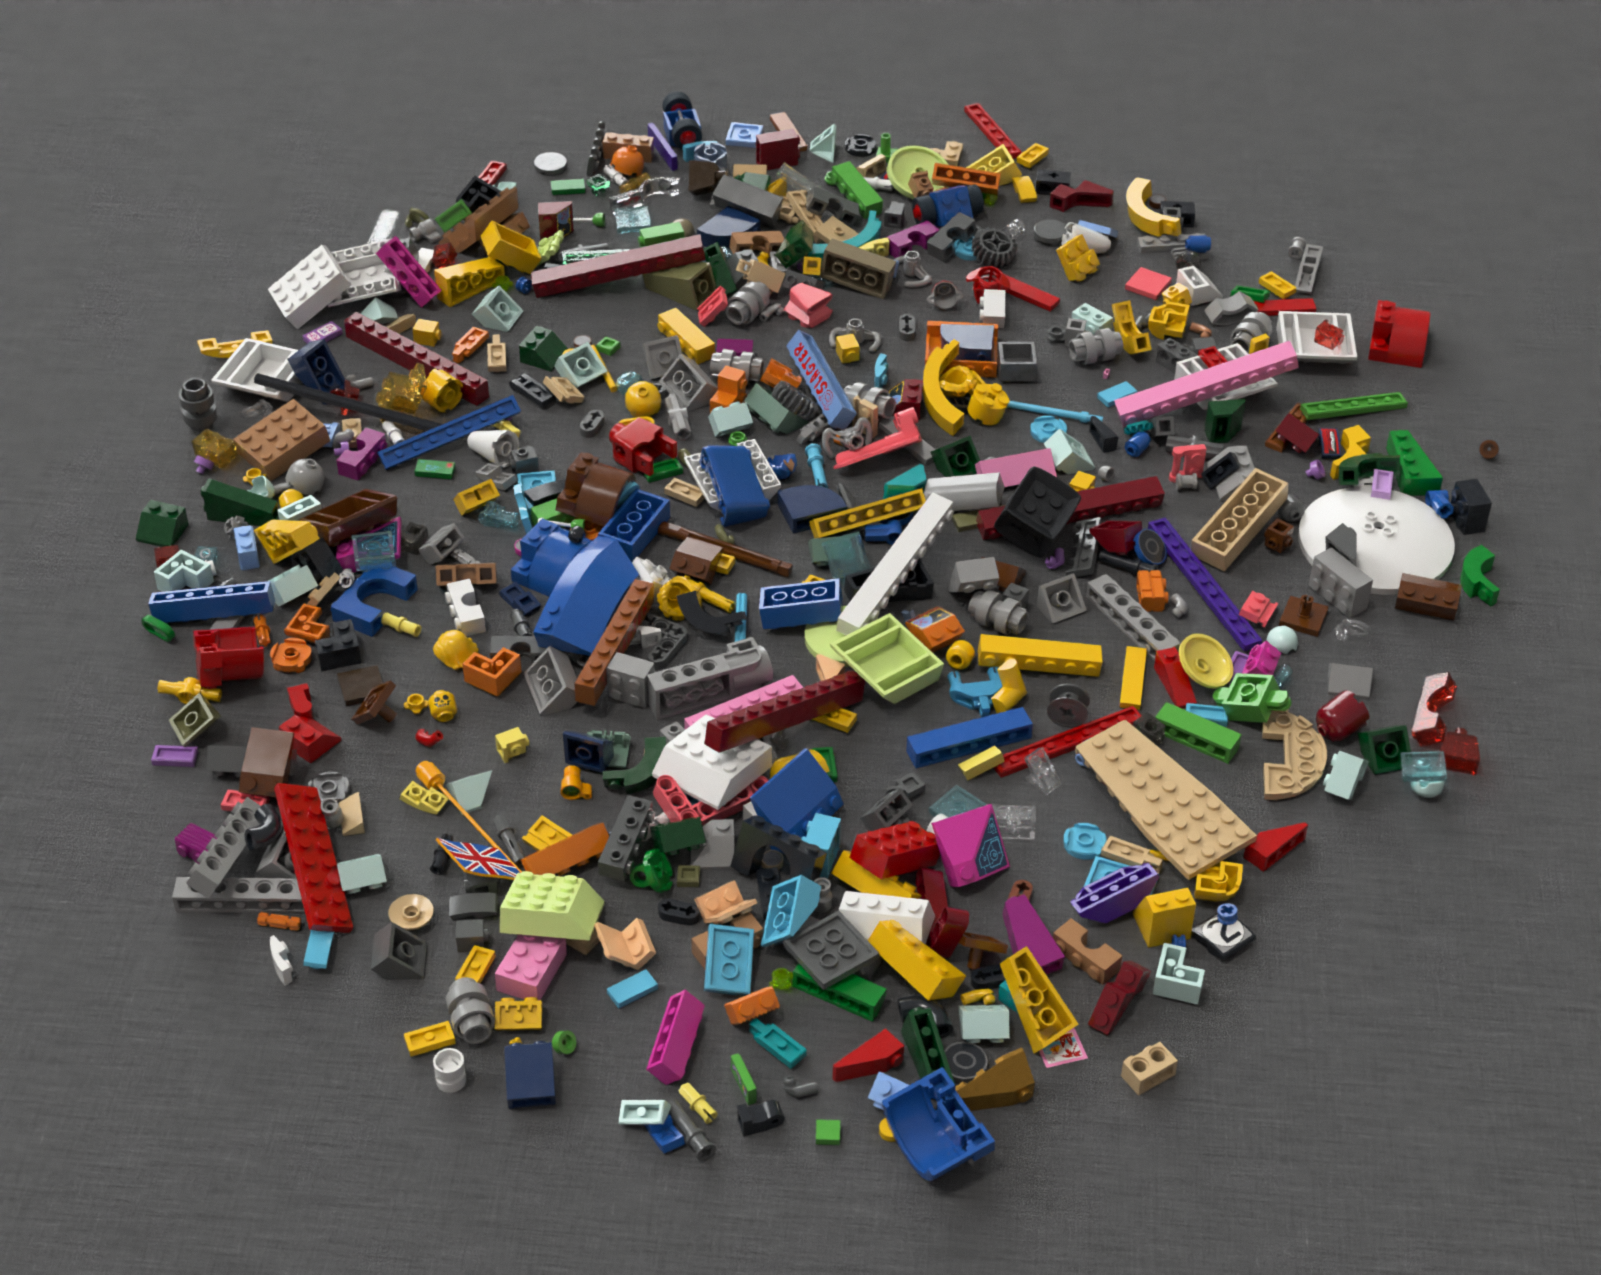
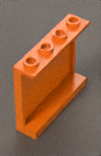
[925,321,998,378]

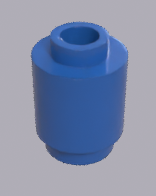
[1185,235,1211,253]
[1125,431,1151,457]

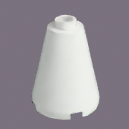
[1061,222,1111,254]
[467,430,520,467]

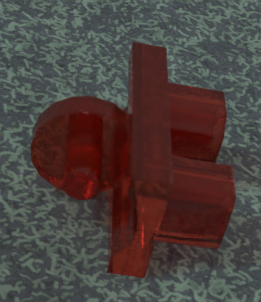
[330,380,360,415]

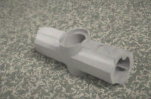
[665,394,691,441]

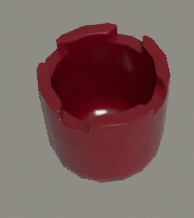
[1315,690,1370,742]

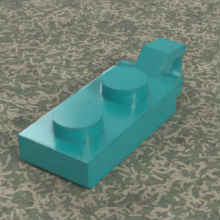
[749,1018,807,1069]

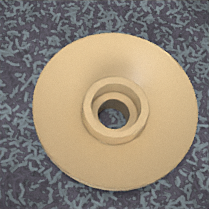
[389,894,434,930]

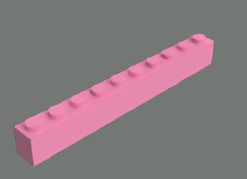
[1114,341,1299,428]

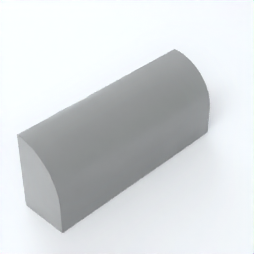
[924,472,1005,511]

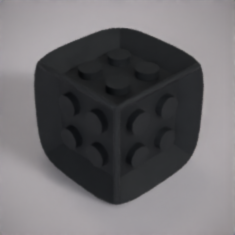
[994,466,1081,557]

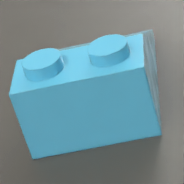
[761,875,821,947]

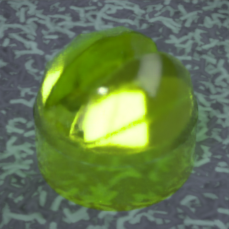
[984,193,998,206]

